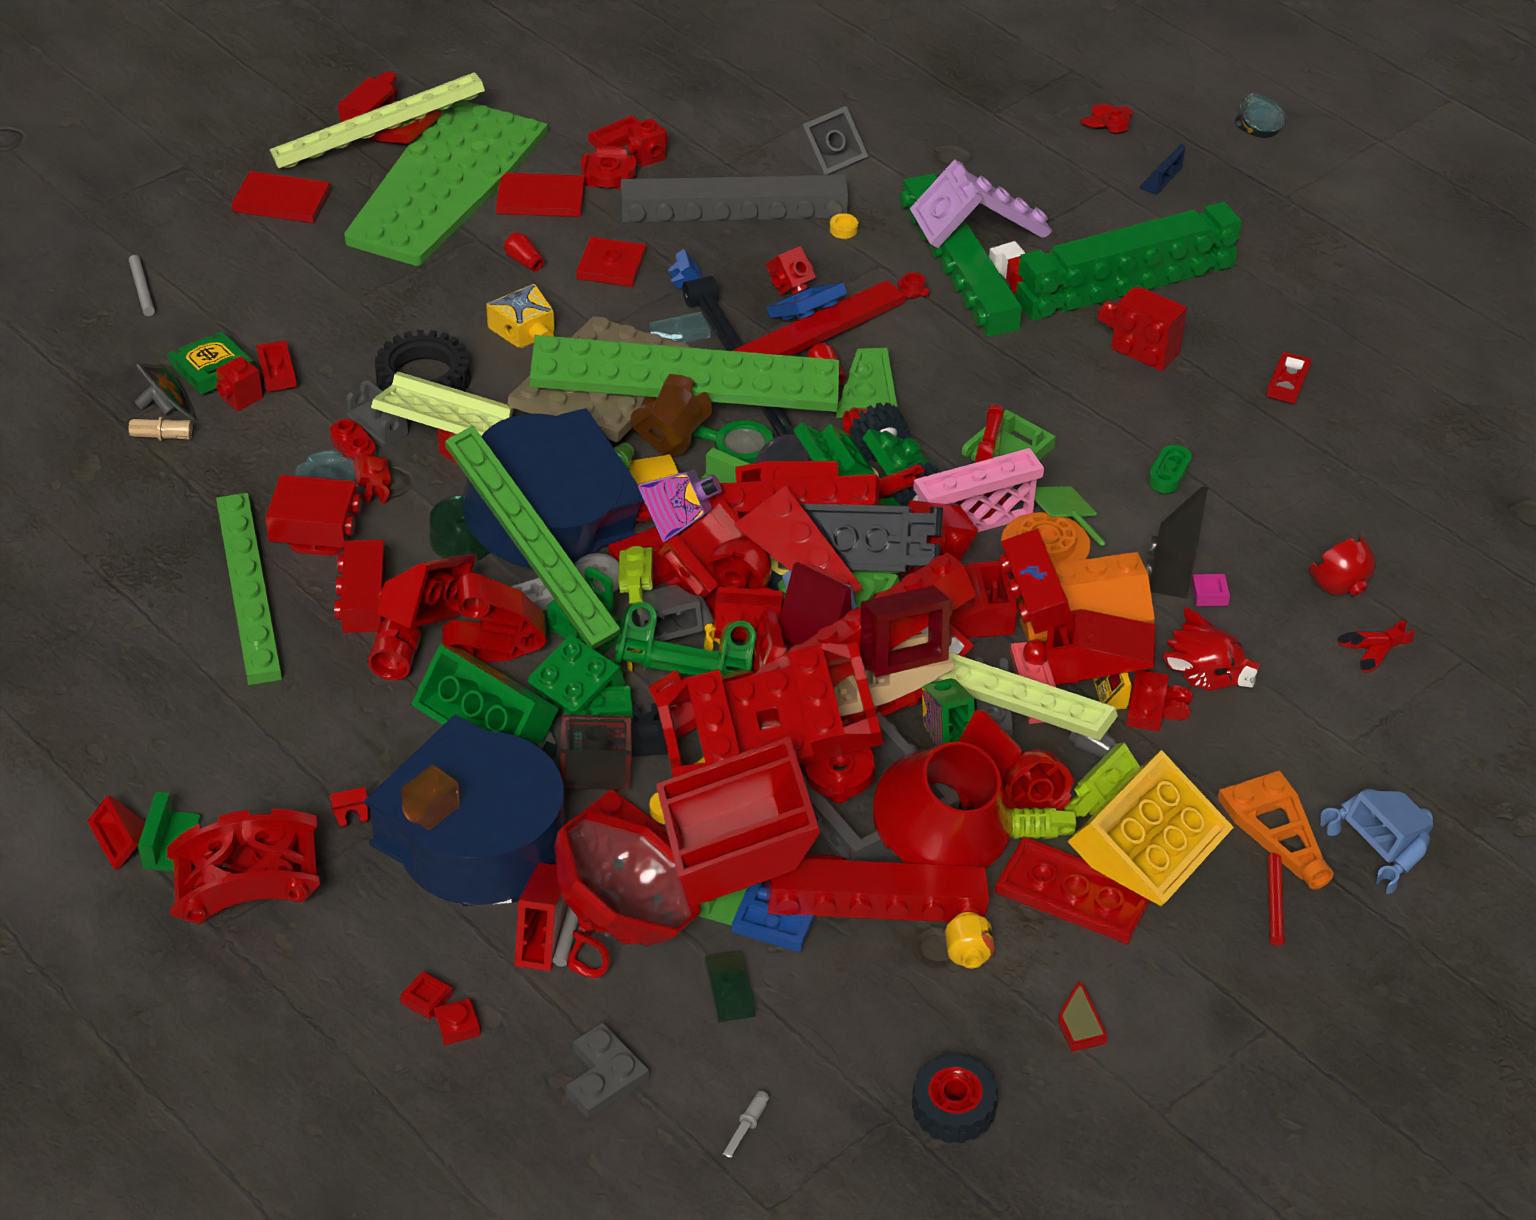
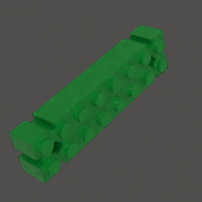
[1016,201,1242,321]

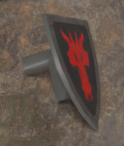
[135,364,195,420]

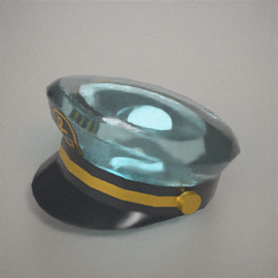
[1235,94,1287,138]

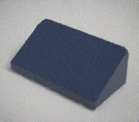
[1140,144,1185,195]

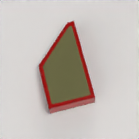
[1058,982,1108,1052]

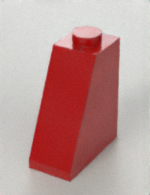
[514,863,568,971]

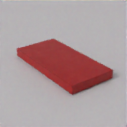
[994,836,1151,945]

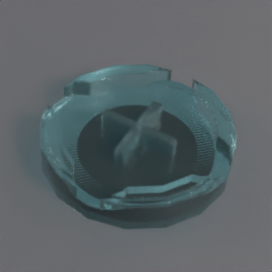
[295,451,357,486]

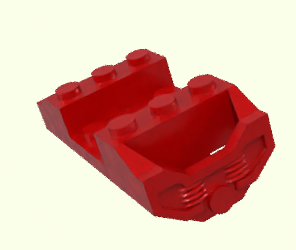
[654,642,884,778]

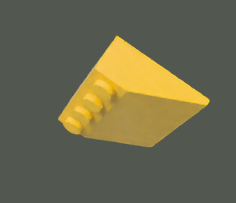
[1067,750,1234,906]

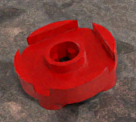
[581,146,636,190]
[805,748,876,803]

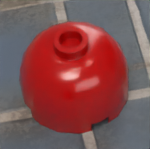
[1308,536,1376,597]
[706,538,772,591]
[1002,749,1074,811]

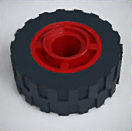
[912,1054,998,1143]

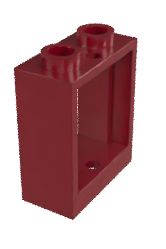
[860,585,953,677]

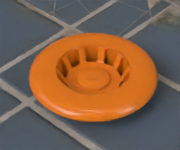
[1001,512,1090,564]

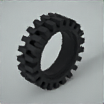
[375,330,471,392]

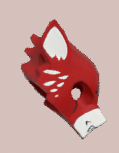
[1163,607,1260,691]

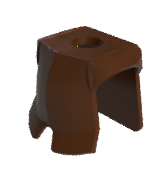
[630,374,712,457]

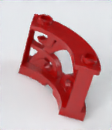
[167,809,320,924]

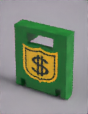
[167,331,254,395]

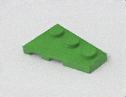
[836,348,897,418]

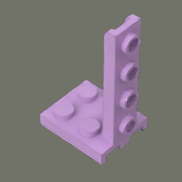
[910,159,1052,248]

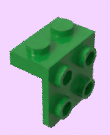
[528,634,626,715]

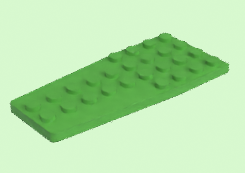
[344,100,548,266]

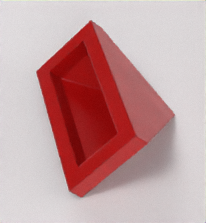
[87,795,145,870]

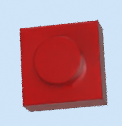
[433,998,480,1046]

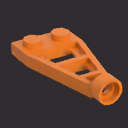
[1218,770,1334,890]

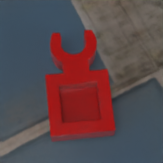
[353,454,391,505]

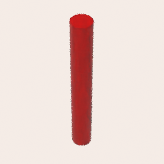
[1267,853,1285,946]

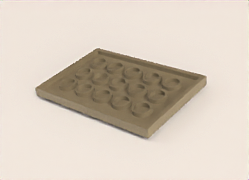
[508,316,693,443]

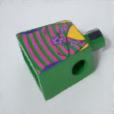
[922,678,975,746]

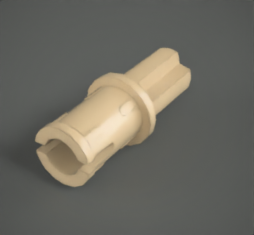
[128,417,193,441]

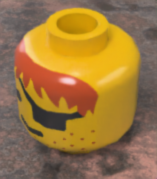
[945,912,995,968]

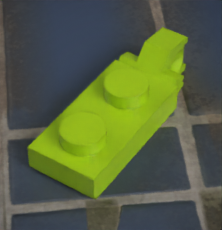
[618,546,654,604]
[1064,742,1140,817]

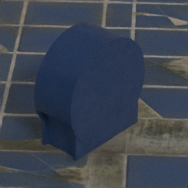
[462,408,645,569]
[364,714,565,905]

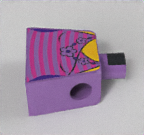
[638,470,722,542]

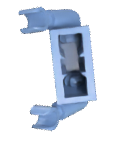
[1321,789,1433,894]

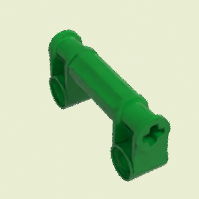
[614,602,756,676]

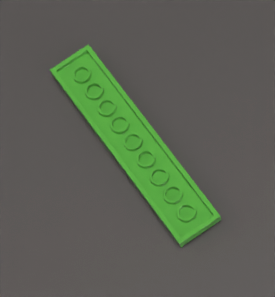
[529,335,839,412]

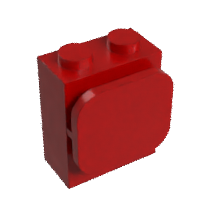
[265,475,362,556]

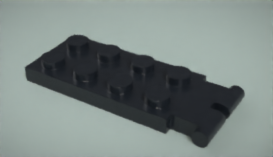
[778,504,943,574]

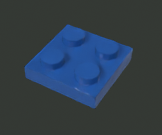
[766,283,847,321]

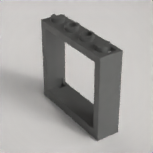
[800,712,960,862]

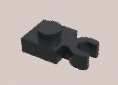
[630,703,667,757]

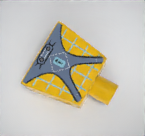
[486,284,554,348]

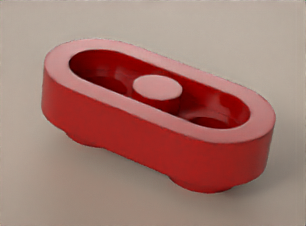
[330,419,376,466]

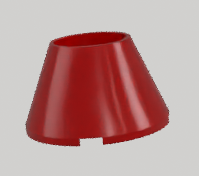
[872,742,1013,870]

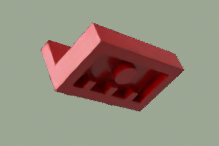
[714,586,783,640]

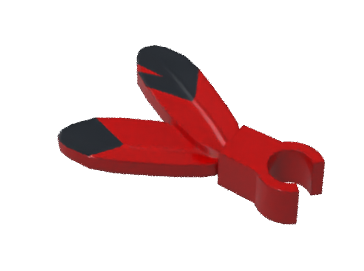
[1337,621,1415,673]

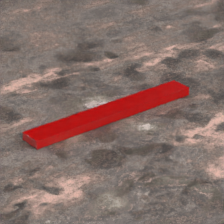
[732,280,906,356]

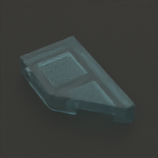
[649,312,711,343]

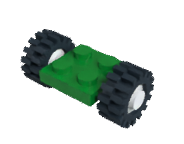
[849,402,941,506]

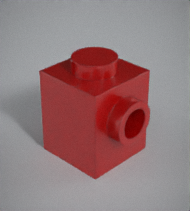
[216,356,263,411]

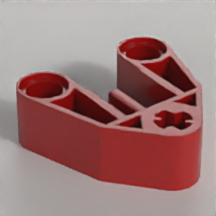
[442,573,546,663]

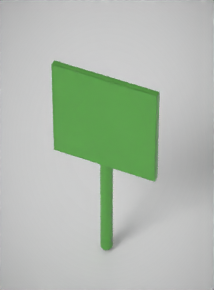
[1035,486,1105,546]

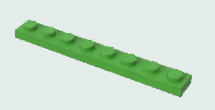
[445,426,620,649]
[216,493,282,685]

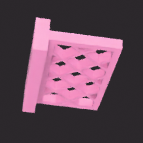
[913,448,1044,533]

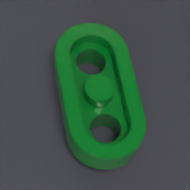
[1148,445,1192,494]

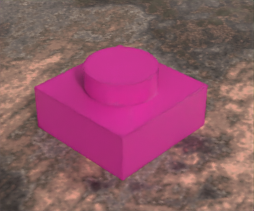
[1191,574,1230,606]

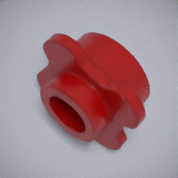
[897,272,929,299]

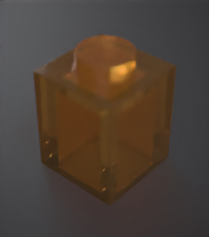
[401,764,460,831]

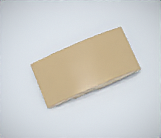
[833,633,954,716]

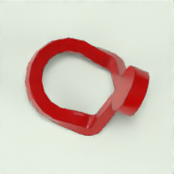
[567,925,611,978]

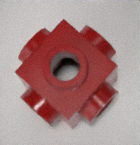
[626,118,668,167]
[765,246,816,295]

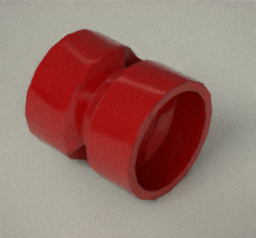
[367,618,421,681]

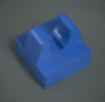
[668,249,702,289]

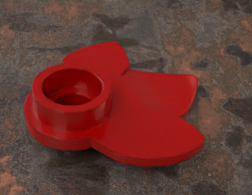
[1080,103,1133,133]

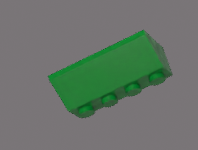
[411,644,559,745]

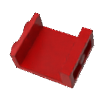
[658,499,753,599]

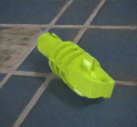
[1010,808,1076,839]

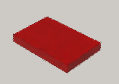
[231,171,331,223]
[496,172,585,217]

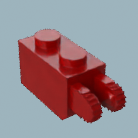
[338,71,398,123]

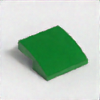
[793,422,875,476]

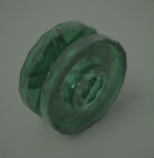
[429,495,491,561]

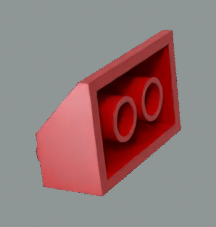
[376,553,477,628]

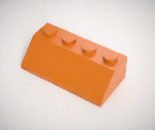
[1012,552,1155,642]

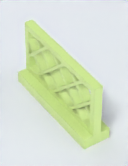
[371,372,514,436]

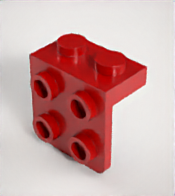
[946,710,1021,808]

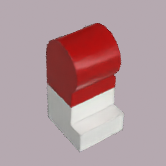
[989,241,1025,293]

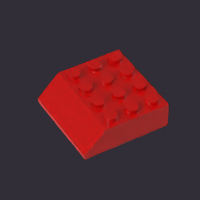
[656,736,820,907]

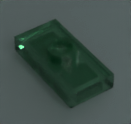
[705,951,755,1022]

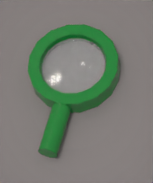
[692,420,774,464]

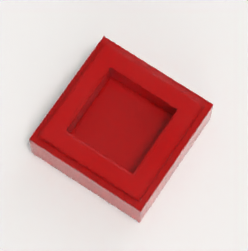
[400,971,453,1020]

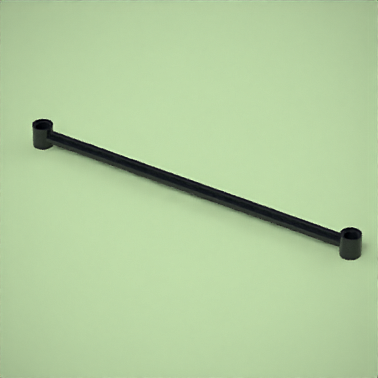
[682,275,895,574]

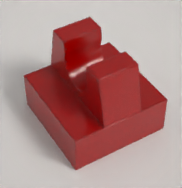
[329,787,368,829]

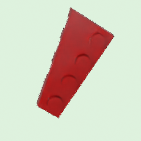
[733,485,864,597]

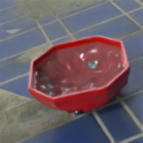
[555,809,701,947]

